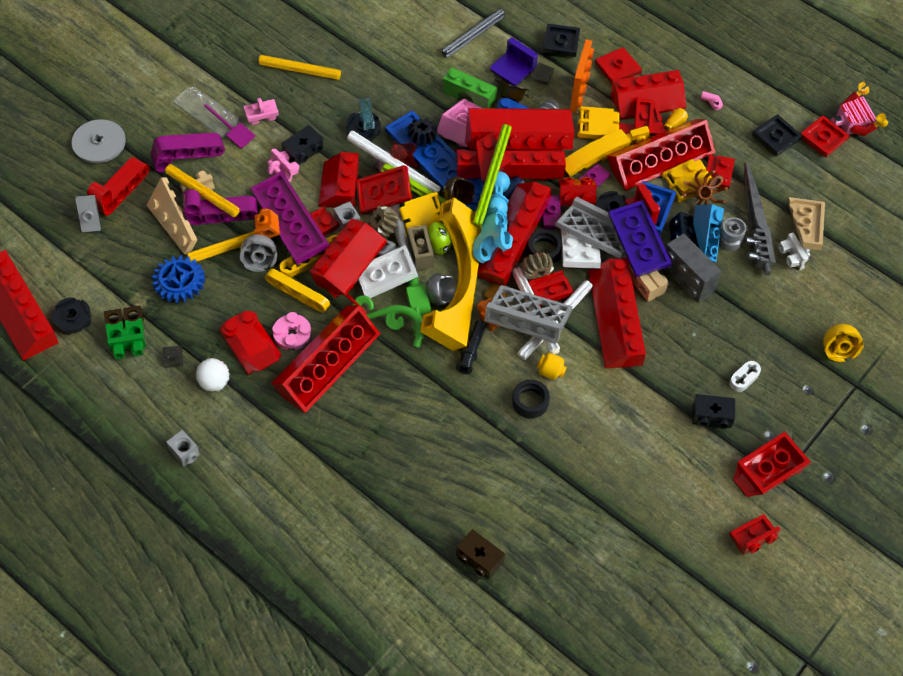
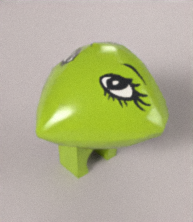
[428,222,453,255]

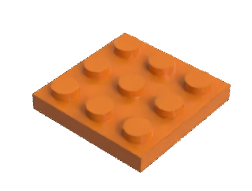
[570,40,594,114]

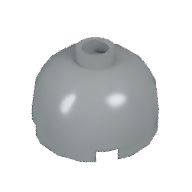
[240,234,277,272]

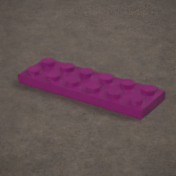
[251,171,329,265]

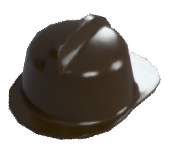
[494,79,530,103]

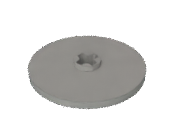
[72,119,126,163]

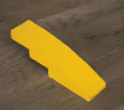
[565,129,631,177]

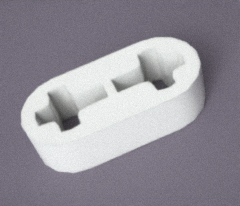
[729,361,761,392]

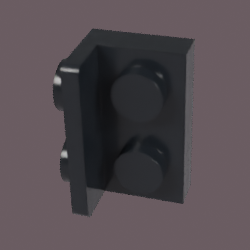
[669,212,699,248]

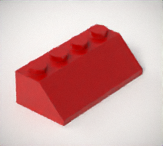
[611,70,686,120]
[309,218,387,296]

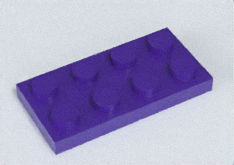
[608,200,672,278]

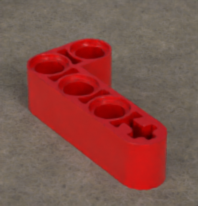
[87,157,150,216]

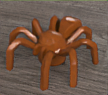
[681,169,728,212]

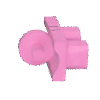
[244,98,279,125]
[267,148,299,182]

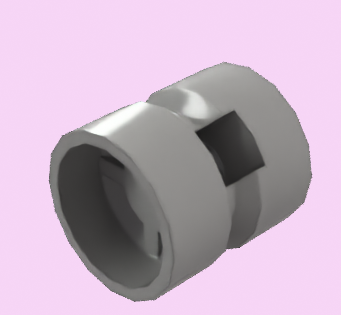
[719,217,746,251]

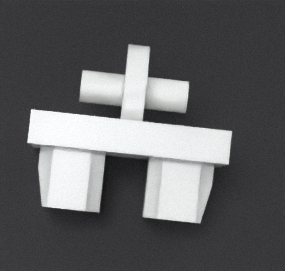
[778,233,810,270]

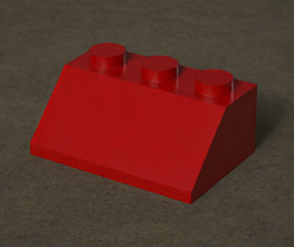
[318,152,359,209]

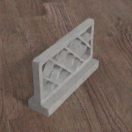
[555,197,625,258]
[485,285,573,343]

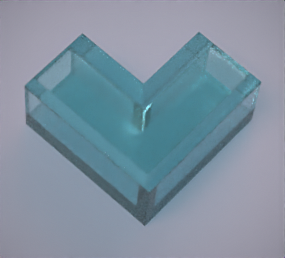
[359,97,375,130]

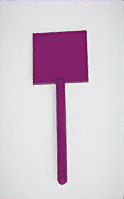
[204,104,256,149]

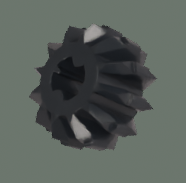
[407,117,437,147]

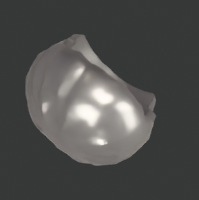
[426,273,455,306]

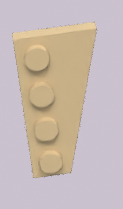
[146,178,197,254]
[788,197,825,251]

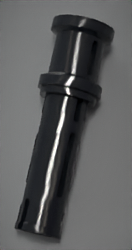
[455,320,487,375]

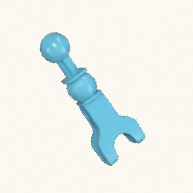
[473,171,513,263]

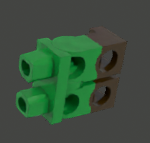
[103,305,146,360]

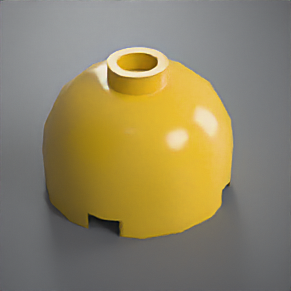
[823,323,864,362]

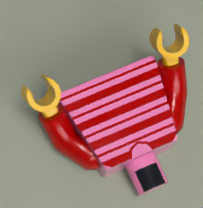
[831,82,888,136]

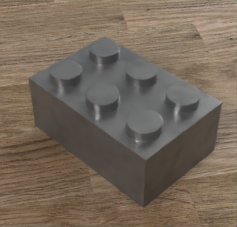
[664,234,722,303]

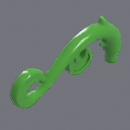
[352,295,425,348]

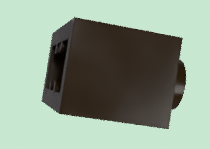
[456,529,505,580]

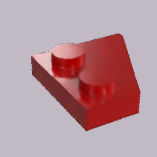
[634,98,667,136]
[476,133,512,181]

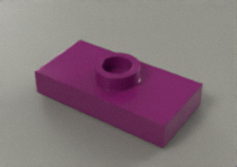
[578,163,610,188]
[542,196,561,229]

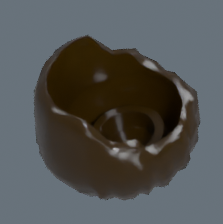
[444,176,475,205]

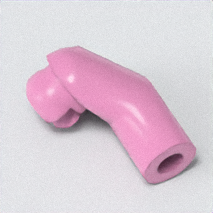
[701,91,723,110]

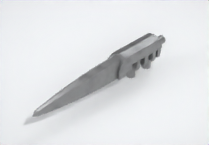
[744,162,776,275]

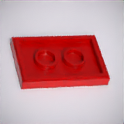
[356,165,412,215]

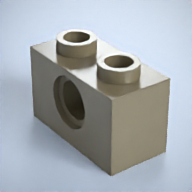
[408,225,434,270]

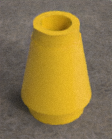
[664,108,688,130]

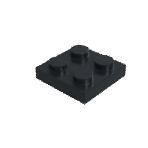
[543,24,580,57]
[752,114,802,157]

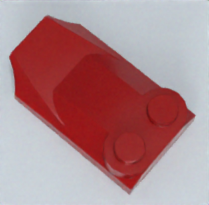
[219,311,282,375]
[733,432,811,497]

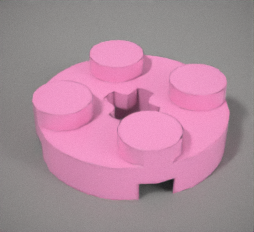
[272,312,311,350]

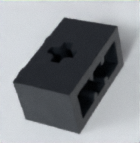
[281,125,323,165]
[692,394,735,429]

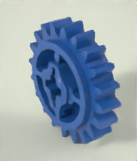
[152,255,205,304]

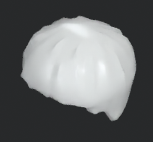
[196,358,230,392]

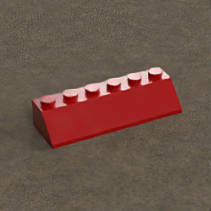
[465,108,574,149]
[607,119,716,190]
[455,149,566,179]
[477,182,551,286]
[0,250,59,361]
[588,258,646,369]
[271,305,380,413]

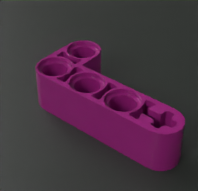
[151,133,225,172]
[183,190,258,225]

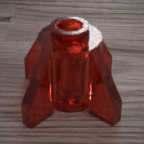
[390,143,420,168]

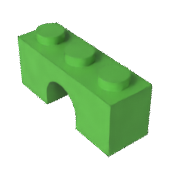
[443,67,497,108]

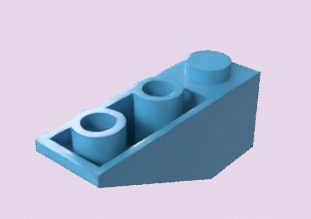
[693,204,724,262]

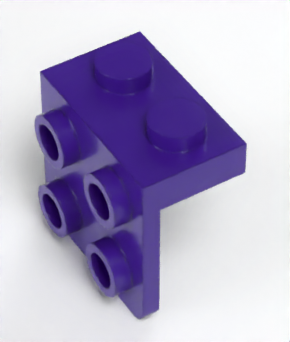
[490,37,538,86]

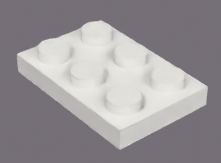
[561,229,601,268]
[359,245,418,298]

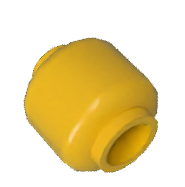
[536,352,567,381]

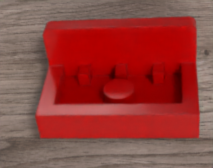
[559,177,597,206]
[625,183,660,225]
[729,514,781,555]

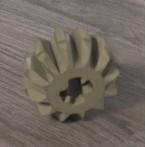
[368,206,399,237]
[521,252,554,280]

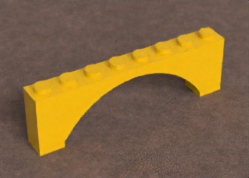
[420,198,482,351]

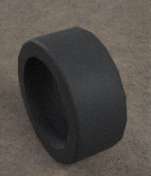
[527,229,562,264]
[512,380,550,418]

